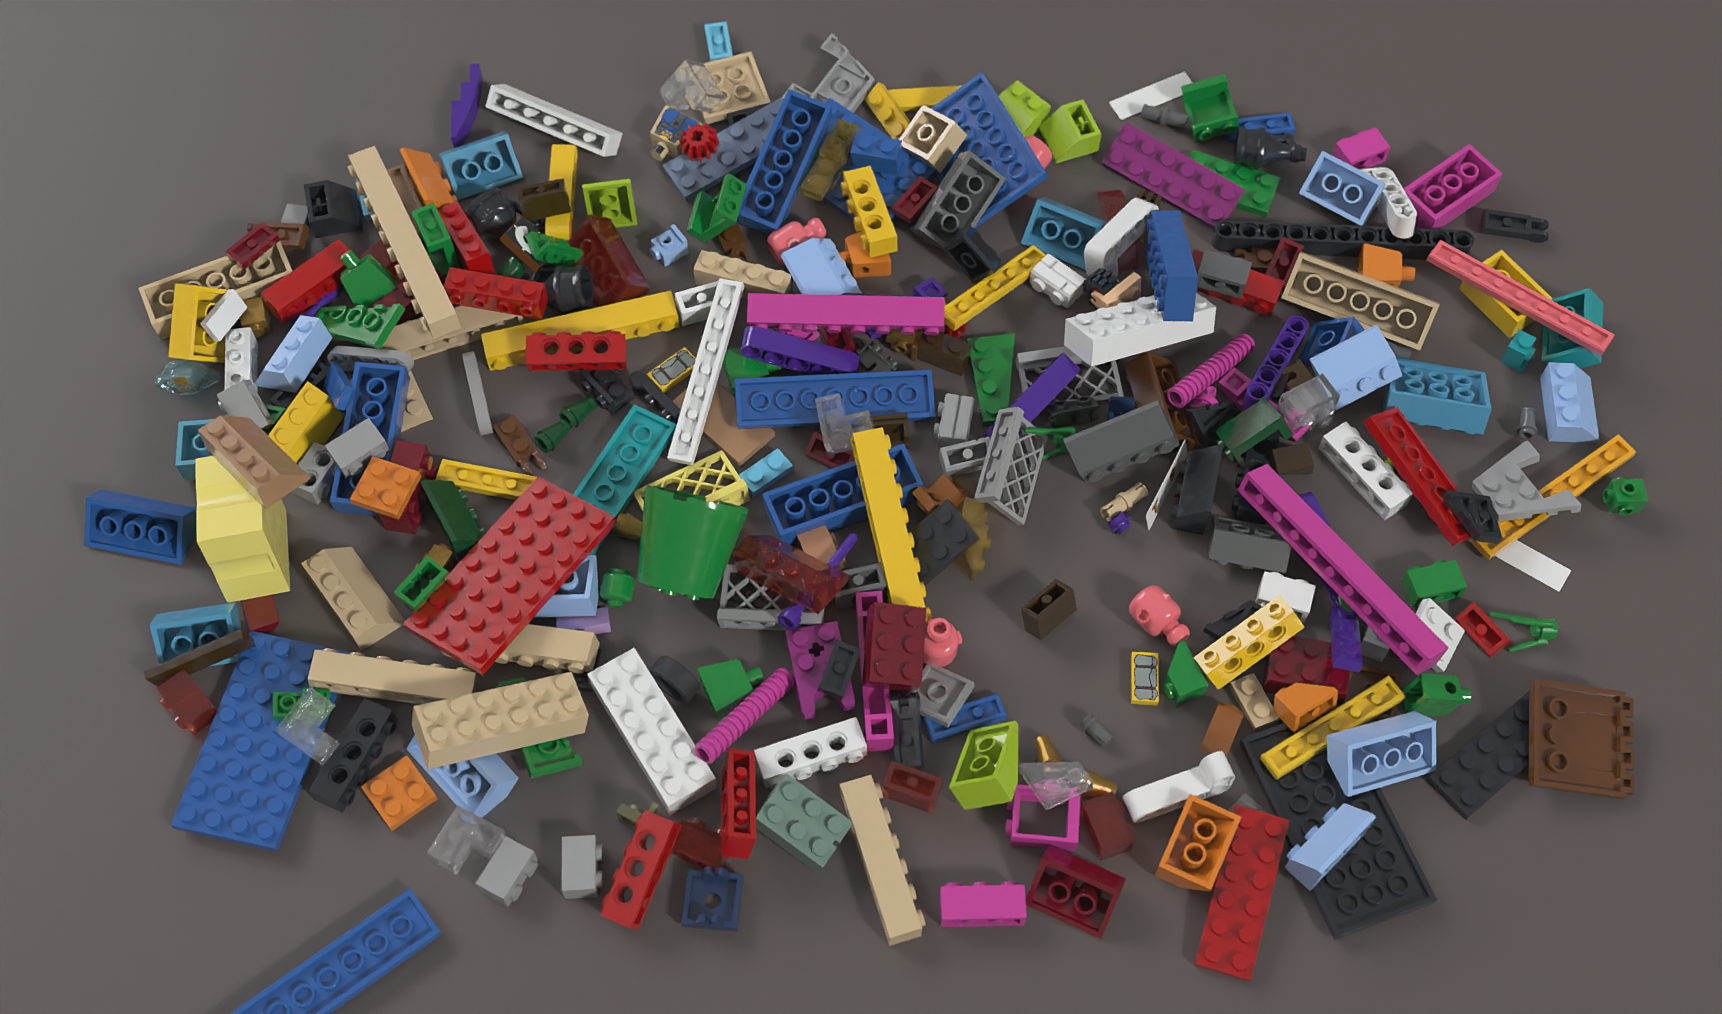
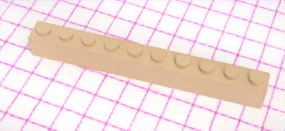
[347,146,461,339]

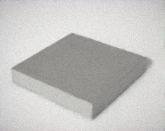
[905,664,975,728]

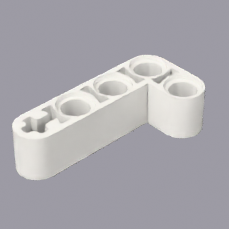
[1360,167,1417,238]
[1084,198,1159,277]
[1123,751,1235,823]

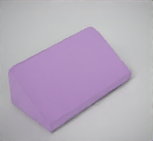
[556,607,611,634]

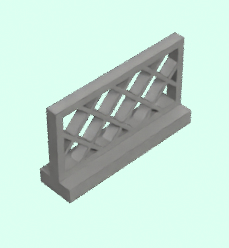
[1015,346,1124,411]
[974,407,1048,526]
[717,564,827,631]

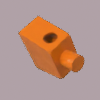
[839,232,891,278]
[1358,244,1415,288]

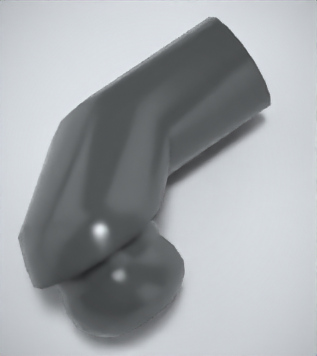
[1387,341,1411,359]

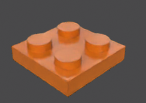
[350,457,421,520]
[361,755,438,831]

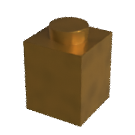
[240,297,272,338]

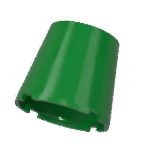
[637,485,749,600]

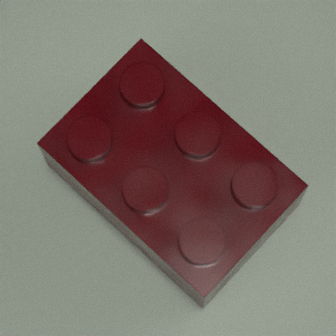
[378,440,438,535]
[862,602,926,692]
[1262,635,1350,706]

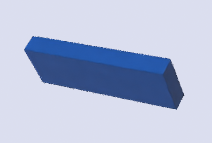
[1226,113,1296,143]
[324,362,353,411]
[923,693,1007,743]

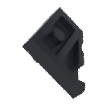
[1442,490,1503,544]

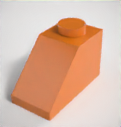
[1273,683,1338,732]

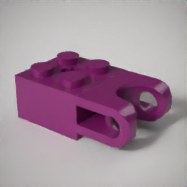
[785,621,855,720]

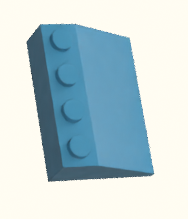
[1383,357,1492,434]

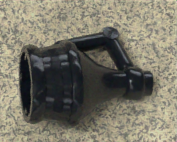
[1233,127,1307,170]
[464,187,546,239]
[529,264,594,313]

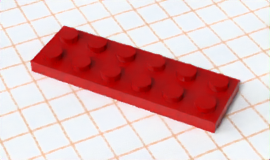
[1363,407,1472,546]
[1194,804,1290,982]

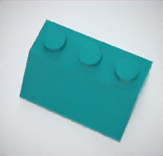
[1541,288,1603,369]

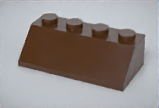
[1124,351,1202,454]

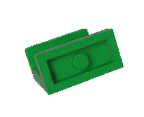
[1181,74,1239,142]
[686,173,747,243]
[411,203,460,278]

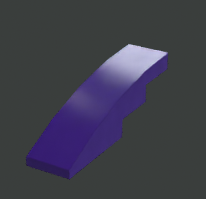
[451,63,483,148]

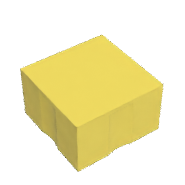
[195,456,290,603]

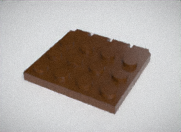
[1529,678,1634,799]

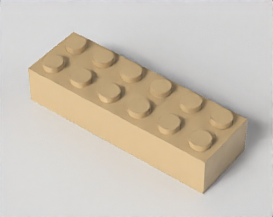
[138,241,292,341]
[1282,252,1440,350]
[412,672,589,770]

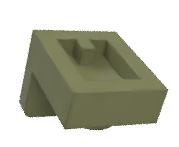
[616,802,662,829]

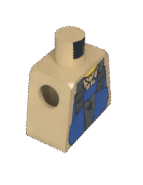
[650,105,702,161]

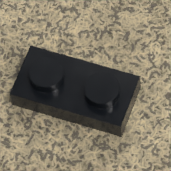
[817,640,861,700]

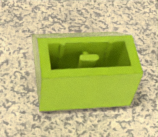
[1039,99,1101,163]

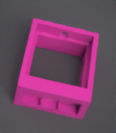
[1005,785,1081,852]

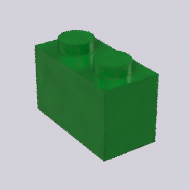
[1401,560,1467,608]

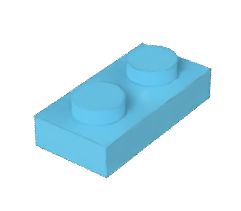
[704,22,733,62]
[739,449,793,497]

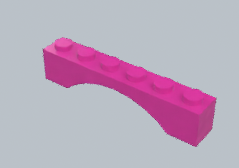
[856,591,894,752]

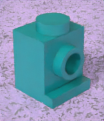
[1500,329,1536,373]

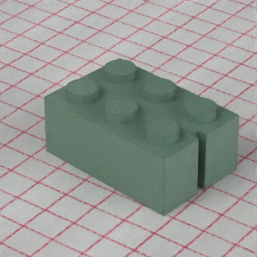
[756,774,853,872]

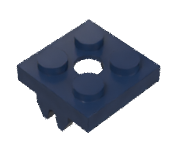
[681,866,744,931]

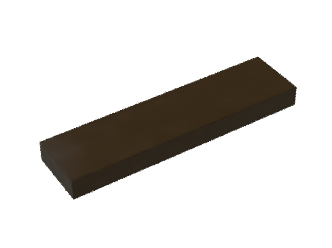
[144,630,255,688]

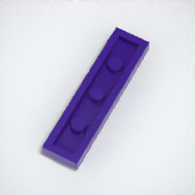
[1329,606,1362,672]

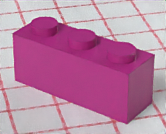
[940,881,1027,927]

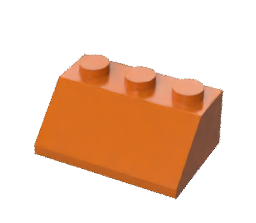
[399,148,459,209]
[1155,794,1241,891]

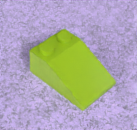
[999,80,1051,137]
[582,179,637,231]
[949,721,1018,810]

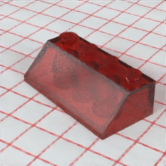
[567,214,651,307]
[732,535,850,614]

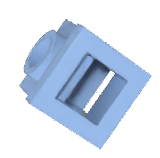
[650,224,689,267]

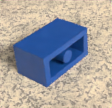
[851,133,903,175]

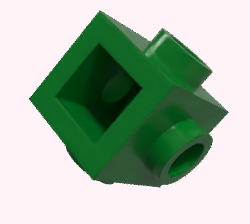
[1603,477,1648,515]

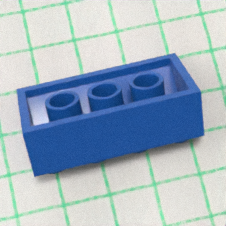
[84,489,197,565]

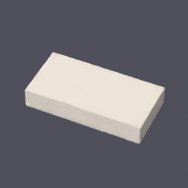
[200,289,247,342]

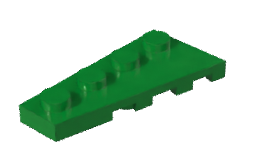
[315,304,405,349]
[967,333,1015,427]
[497,677,583,779]

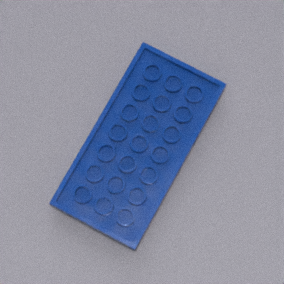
[171,632,350,852]

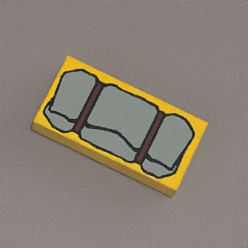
[647,347,696,393]
[1131,652,1159,705]

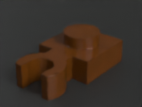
[716,224,749,262]
[1234,247,1276,273]

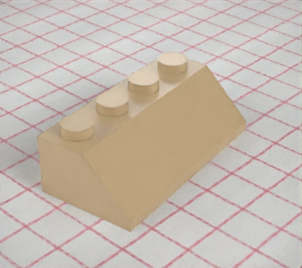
[301,547,405,652]

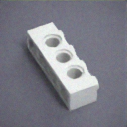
[225,327,258,416]
[1318,422,1413,521]
[754,717,867,789]

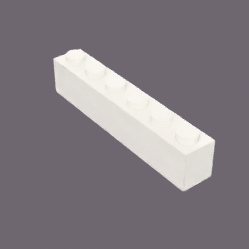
[486,84,623,157]

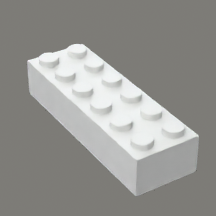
[1064,293,1216,367]
[587,648,717,815]

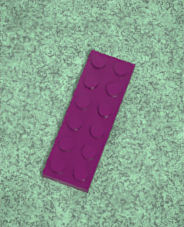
[1102,122,1246,228]

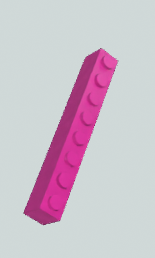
[747,293,945,335]

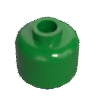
[600,568,635,608]

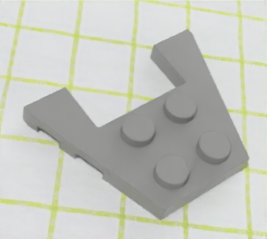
[782,33,875,113]
[1472,440,1581,521]

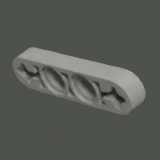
[327,346,414,373]
[462,351,493,436]

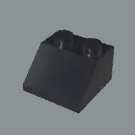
[942,225,1001,284]

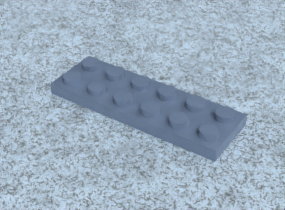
[663,98,783,202]

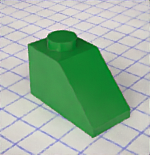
[1163,640,1208,706]

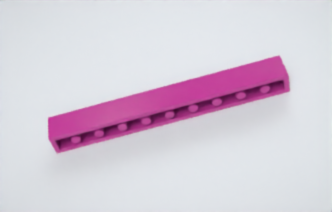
[1237,464,1449,675]

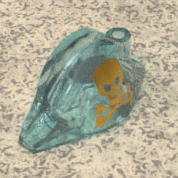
[155,359,221,395]

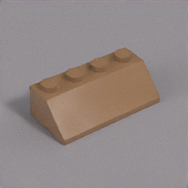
[198,415,310,509]

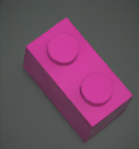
[1332,127,1390,170]

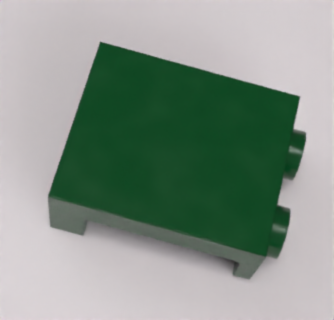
[1215,397,1294,468]

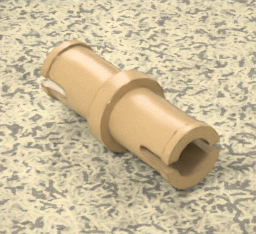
[1100,482,1148,522]

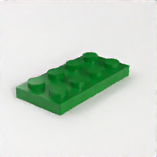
[1189,150,1281,218]

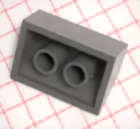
[1208,515,1292,573]

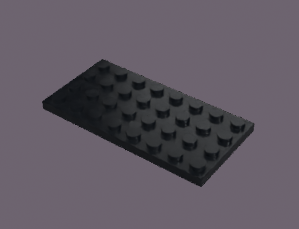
[1239,704,1437,940]

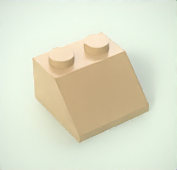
[899,105,967,173]

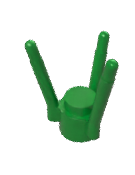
[1024,427,1076,464]
[1488,612,1558,652]

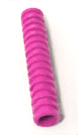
[1167,334,1255,408]
[695,668,795,764]

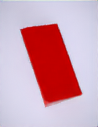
[1454,602,1512,658]

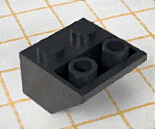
[304,180,363,239]

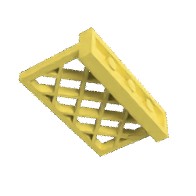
[634,450,750,511]

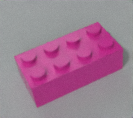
[1403,144,1503,229]

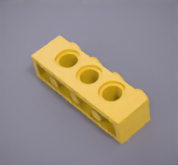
[840,166,897,258]
[1194,595,1305,690]

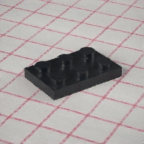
[908,499,980,586]

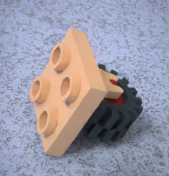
[1082,268,1141,310]

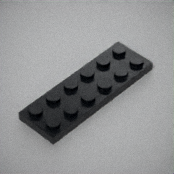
[1427,690,1530,820]

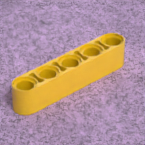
[545,144,577,241]

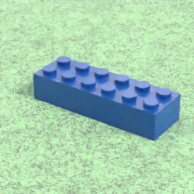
[736,89,832,235]
[1144,210,1198,322]
[330,362,410,516]
[762,443,923,550]

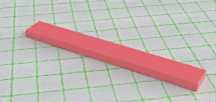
[1427,240,1615,356]

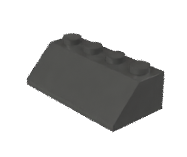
[910,151,1006,252]
[1063,400,1180,483]

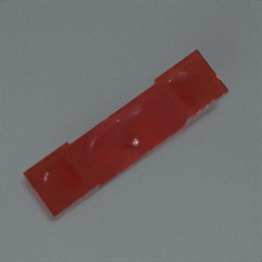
[1097,190,1139,271]

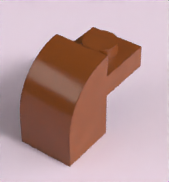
[912,474,969,516]
[1199,702,1244,756]

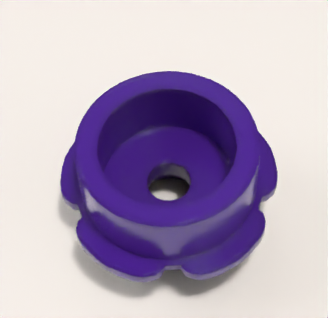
[1108,512,1131,535]

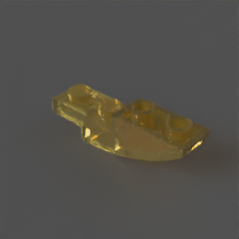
[800,119,860,201]
[962,497,992,581]

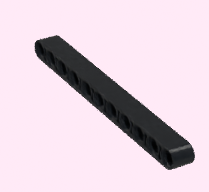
[1212,220,1474,260]

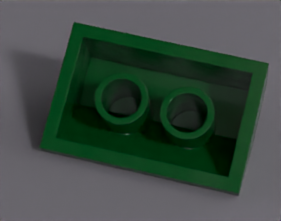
[420,480,486,562]

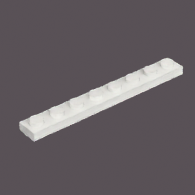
[667,278,744,465]

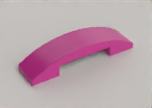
[1218,367,1312,442]

